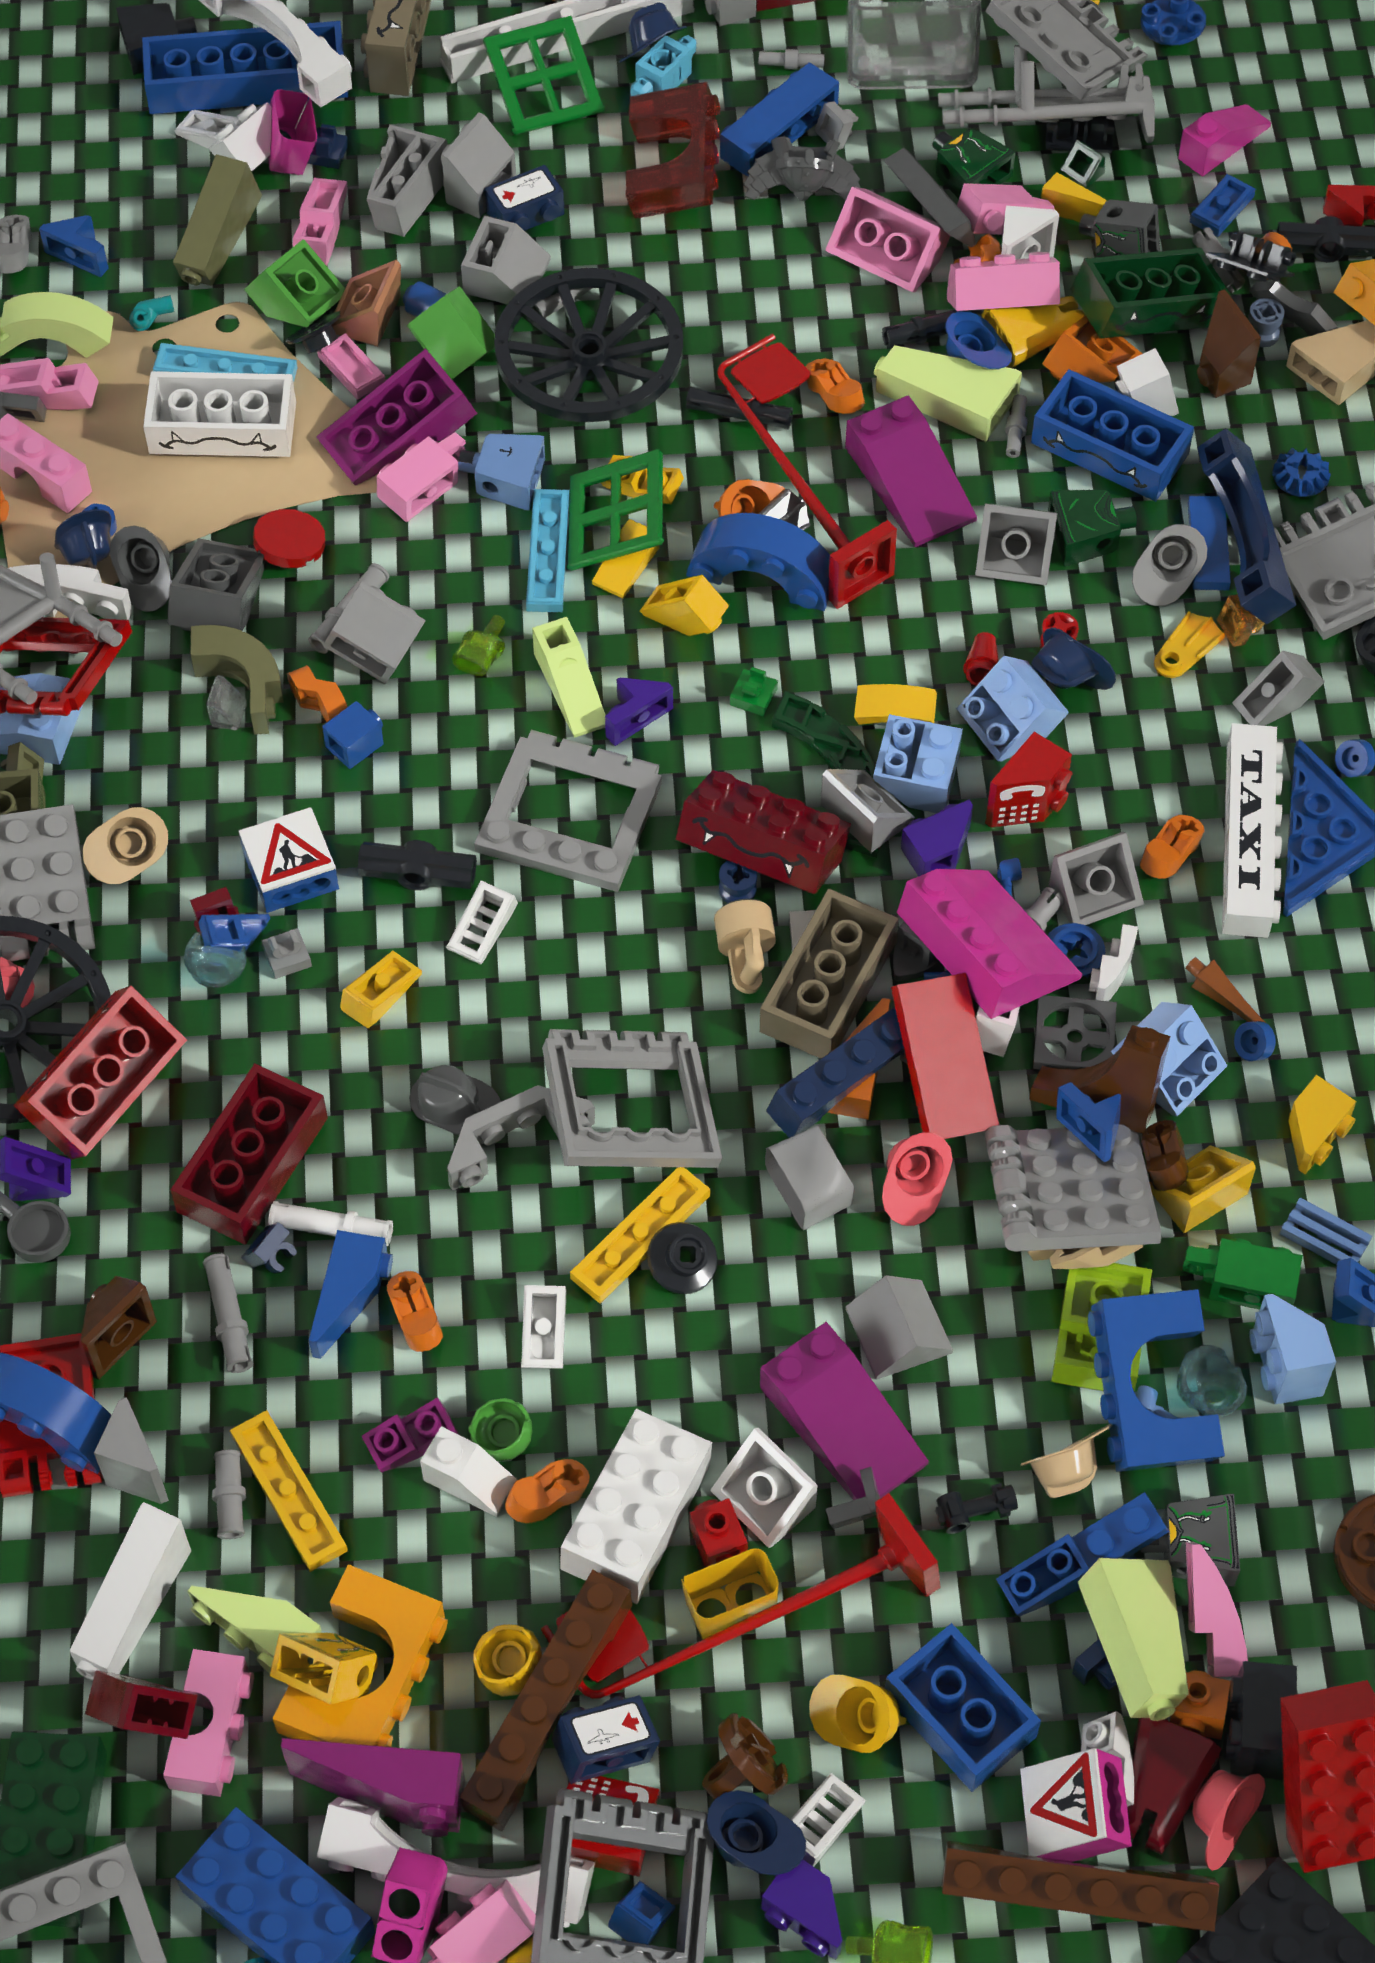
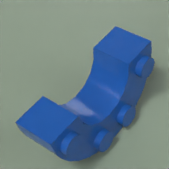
[686,513,830,611]
[0,1353,111,1474]

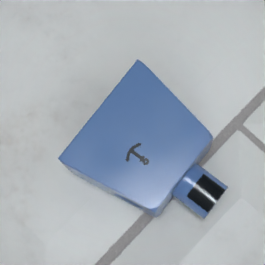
[458,434,545,511]

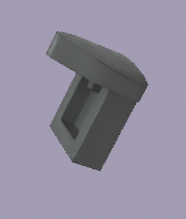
[0,392,47,422]
[893,922,939,981]
[826,1467,880,1529]

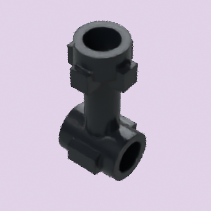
[935,1483,1018,1534]

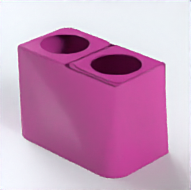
[268,89,317,175]
[371,1847,448,1963]

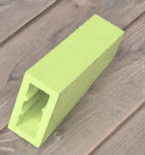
[874,345,1022,442]
[1077,1558,1189,1721]

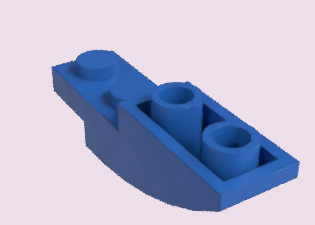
[996,1492,1170,1617]

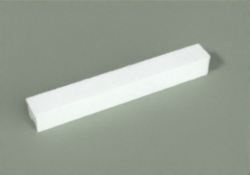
[440,0,694,83]

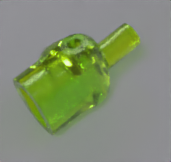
[452,615,505,676]
[845,1920,933,1963]

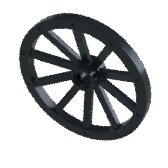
[494,268,683,422]
[0,916,111,1124]

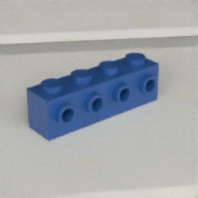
[720,62,839,177]

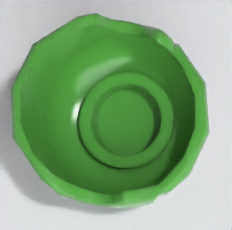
[468,1398,533,1461]

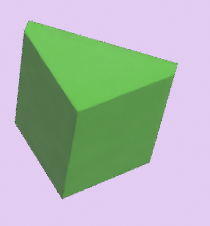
[407,286,495,379]

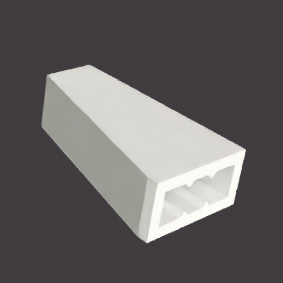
[70,1502,191,1681]

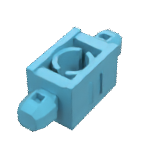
[630,35,697,102]

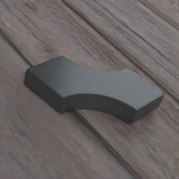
[1249,281,1338,336]

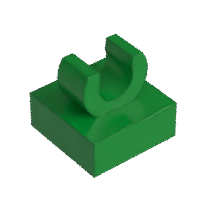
[730,667,778,717]

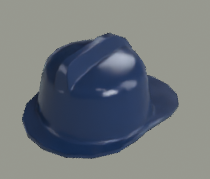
[618,2,687,63]
[54,509,111,569]
[1032,627,1116,690]
[706,1790,806,1875]

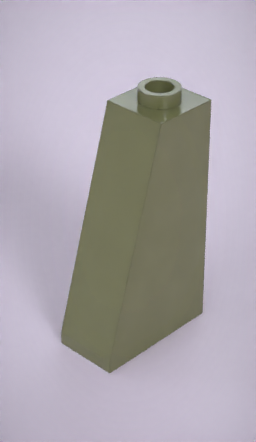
[173,154,262,286]

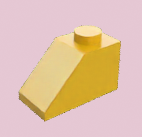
[640,575,729,636]

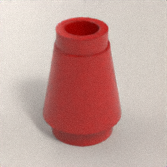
[963,632,999,686]

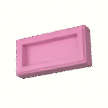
[317,333,386,400]

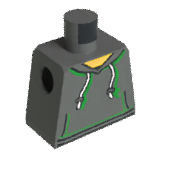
[1079,200,1160,257]
[1140,1494,1240,1586]

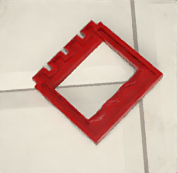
[0,617,132,716]

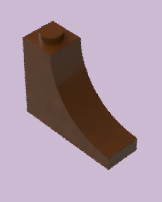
[1029,1025,1171,1134]

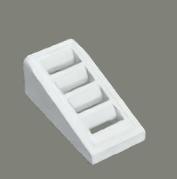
[446,881,518,965]
[790,1773,866,1867]

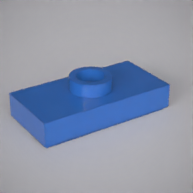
[1189,174,1256,237]

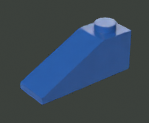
[309,1230,393,1359]

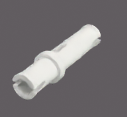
[268,1201,393,1246]

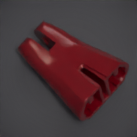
[1127,1718,1223,1855]

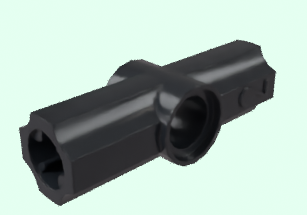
[1277,216,1375,263]
[357,840,477,891]

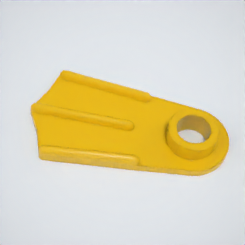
[1154,611,1225,678]

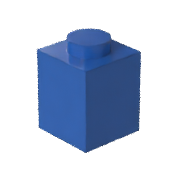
[322,701,384,769]

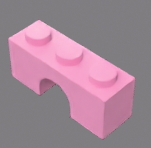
[0,413,92,514]
[163,1649,254,1797]

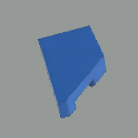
[198,914,270,954]

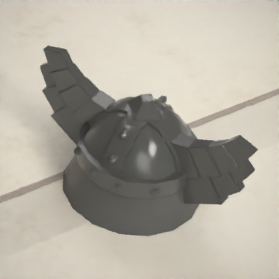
[743,137,861,201]

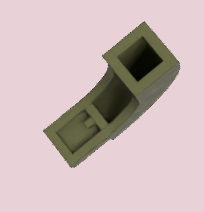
[191,625,284,735]

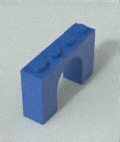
[1088,1289,1225,1472]

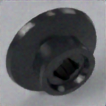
[285,311,340,354]
[647,1222,718,1294]

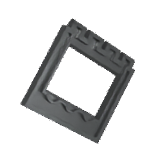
[531,1788,714,1963]

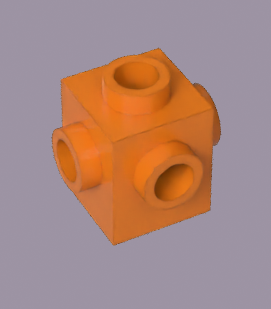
[1170,1671,1230,1740]

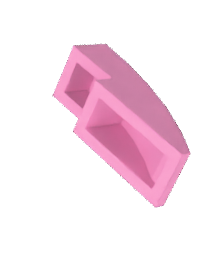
[293,178,347,266]
[0,358,99,410]
[1186,1542,1248,1677]

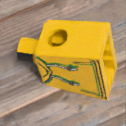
[270,1633,378,1704]

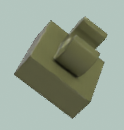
[0,742,44,780]

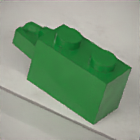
[1183,1238,1303,1310]

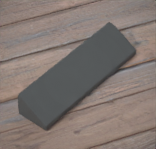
[884,148,976,247]

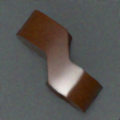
[1141,1120,1189,1191]

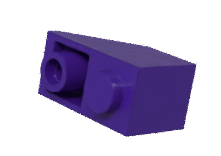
[901,800,973,876]
[761,1860,842,1960]

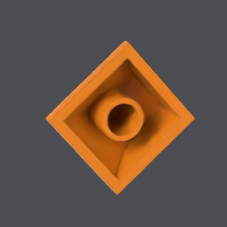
[1042,315,1143,383]

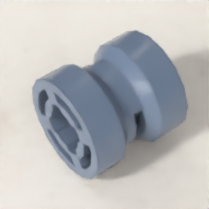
[1248,298,1285,348]

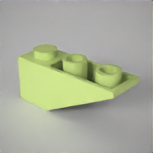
[532,617,605,738]
[187,1586,322,1673]

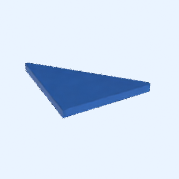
[1283,739,1375,917]

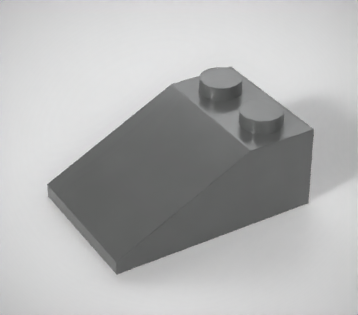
[168,538,267,631]

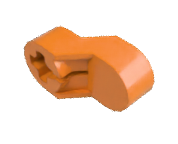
[805,358,865,414]
[287,665,347,722]
[1140,815,1204,879]
[387,1271,443,1352]
[505,1459,590,1523]

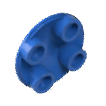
[1141,0,1206,45]

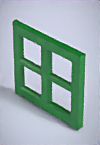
[483,15,606,135]
[567,449,664,571]

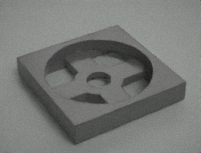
[1033,995,1117,1070]

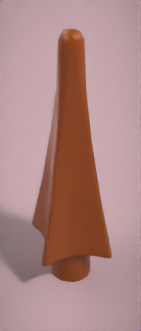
[1185,957,1266,1023]

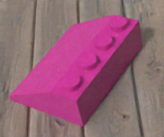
[897,869,1082,1019]

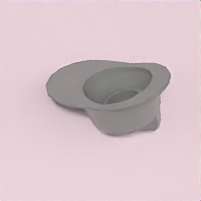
[1132,524,1207,606]

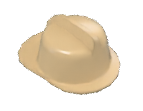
[82,807,168,884]
[1020,1424,1113,1498]

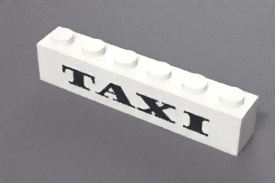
[1222,723,1283,938]

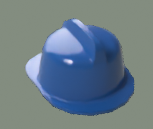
[945,311,1012,369]

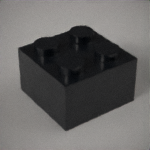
[1223,1661,1297,1780]

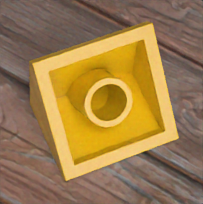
[1149,1145,1256,1233]

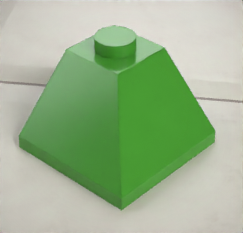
[244,239,345,328]

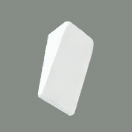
[174,110,241,149]
[521,1285,566,1369]

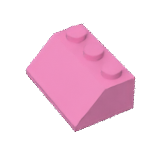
[825,187,950,292]
[947,252,1060,311]

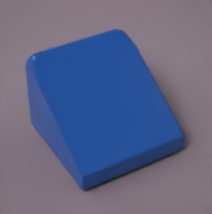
[608,1881,676,1945]

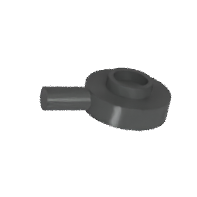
[0,1191,71,1262]

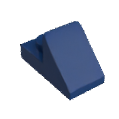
[39,215,109,277]
[1056,1082,1121,1162]
[1332,1258,1375,1327]

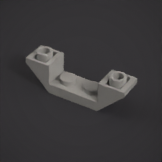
[447,1085,595,1191]

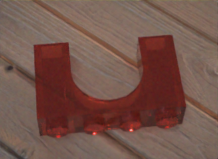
[625,82,720,219]

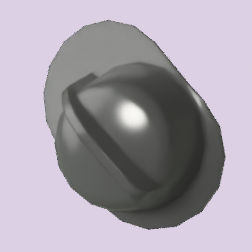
[110,525,172,612]
[409,1065,501,1135]

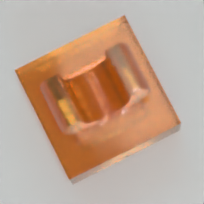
[1217,594,1264,647]

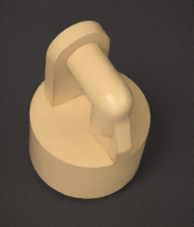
[714,899,776,994]

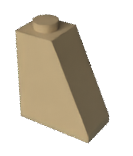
[1286,320,1375,406]

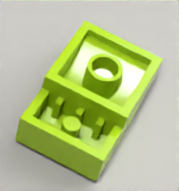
[1051,1263,1152,1391]

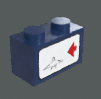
[484,165,564,231]
[551,1695,660,1784]

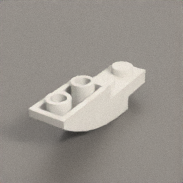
[8,564,133,620]

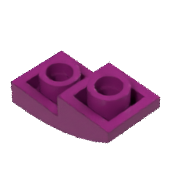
[361,1397,460,1472]

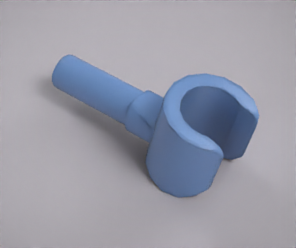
[1135,1385,1178,1419]

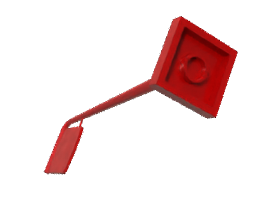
[717,333,897,609]
[541,1493,941,1699]

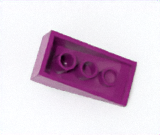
[316,348,477,486]
[845,395,977,547]
[760,1322,929,1500]
[281,1738,465,1837]

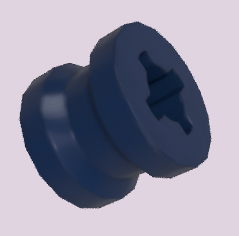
[719,860,757,903]

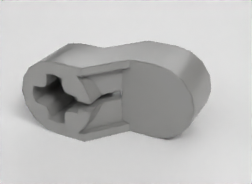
[0,215,32,274]

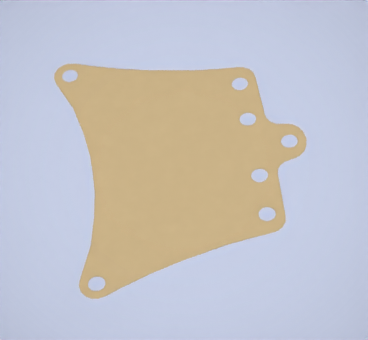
[0,302,378,618]

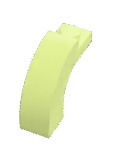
[0,292,114,358]

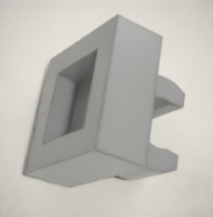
[814,101,858,149]
[261,928,312,979]

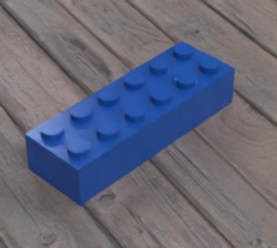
[142,21,348,114]

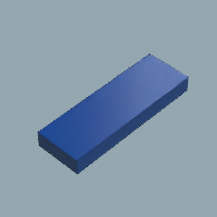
[1188,496,1231,590]

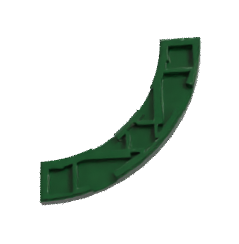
[772,691,880,858]

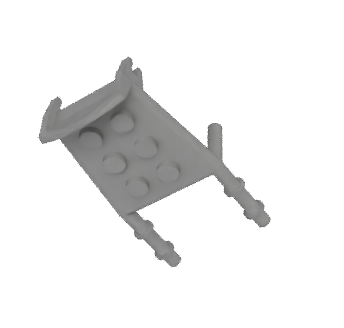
[938,45,1155,143]
[0,553,123,705]

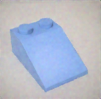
[0,673,83,765]

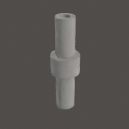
[758,49,825,70]
[1005,394,1028,458]

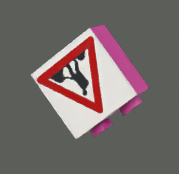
[1020,1748,1132,1862]

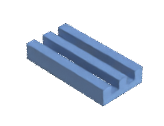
[1280,1197,1372,1265]

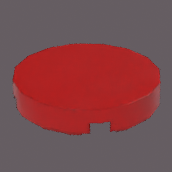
[253,509,325,568]

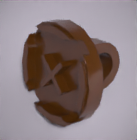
[702,1713,788,1800]

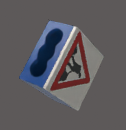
[239,807,339,913]

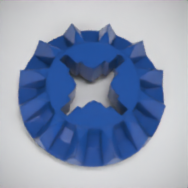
[1273,447,1331,497]
[1047,923,1106,979]

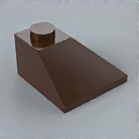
[1197,289,1261,398]
[81,1276,157,1379]

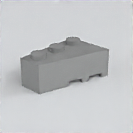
[367,124,448,237]

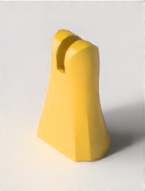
[982,296,1085,368]

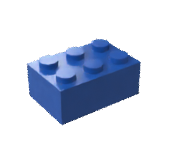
[885,1623,1041,1792]

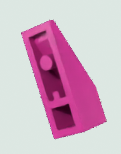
[1178,104,1271,177]

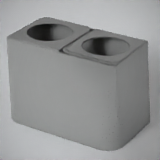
[765,1126,854,1231]

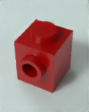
[689,1498,748,1567]

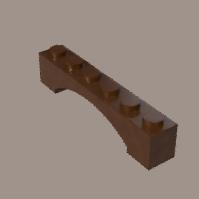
[459,1569,632,1832]
[941,1841,1220,1932]

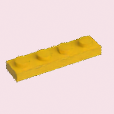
[570,1167,710,1304]
[230,1410,348,1572]

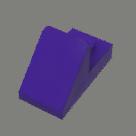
[605,678,673,746]
[0,1136,71,1201]

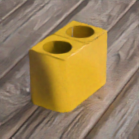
[681,1548,779,1639]

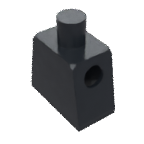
[116,3,197,75]

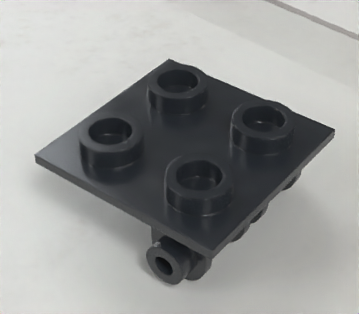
[1046,116,1115,153]
[1206,231,1296,281]

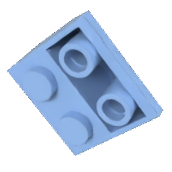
[956,656,1069,762]
[873,714,963,813]
[1111,1002,1227,1116]
[1249,1294,1336,1405]

